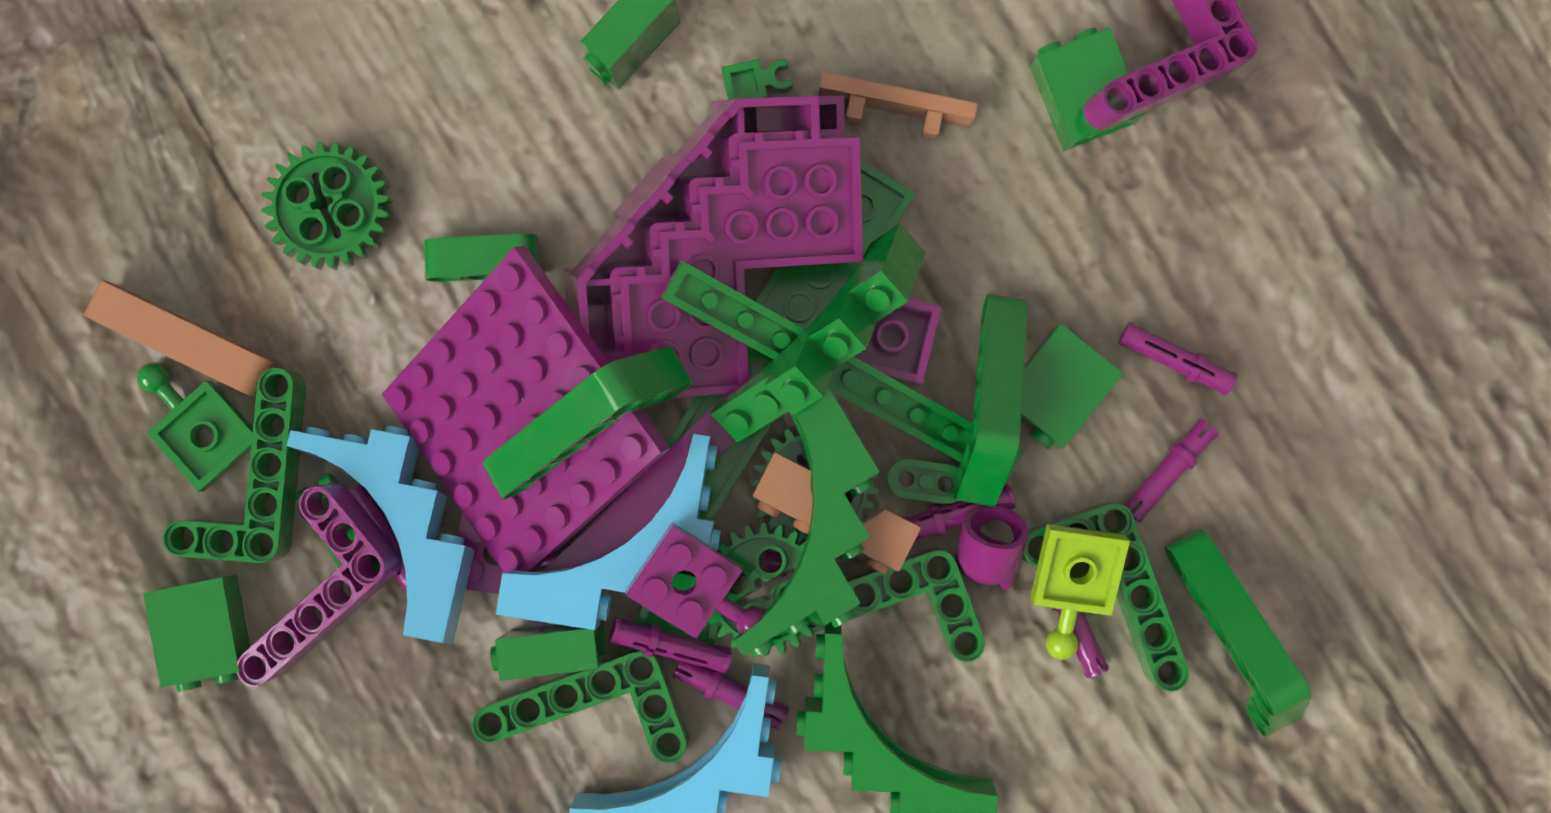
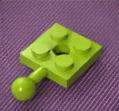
[1030,524,1130,660]

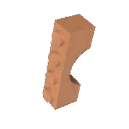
[752,453,921,574]

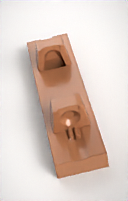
[819,72,978,140]

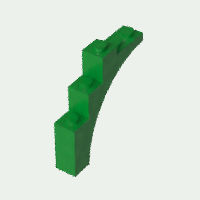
[710,223,925,443]
[733,387,880,658]
[796,622,998,813]

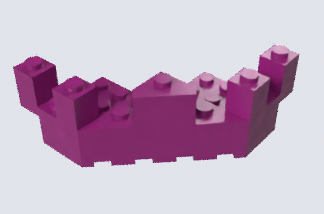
[564,96,863,398]

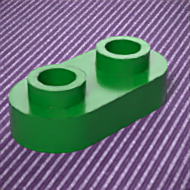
[886,459,958,504]

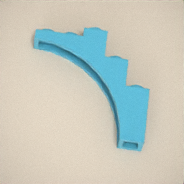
[287,426,475,644]
[496,434,721,630]
[569,663,781,813]

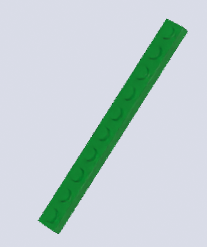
[660,261,1024,486]

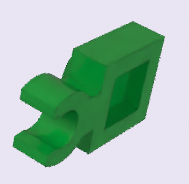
[721,59,793,100]

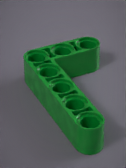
[954,294,1027,507]
[482,346,693,500]
[162,368,306,563]
[1022,502,1189,692]
[1164,528,1311,737]
[786,548,985,662]
[471,649,689,764]

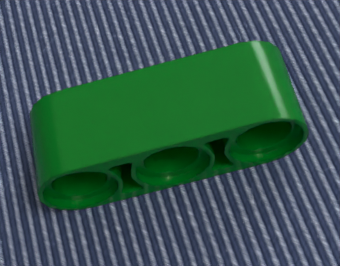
[424,233,539,282]

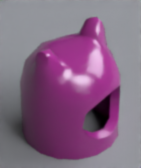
[955,505,1029,590]

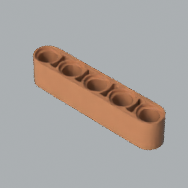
[84,279,276,397]

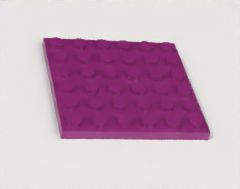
[382,246,670,572]

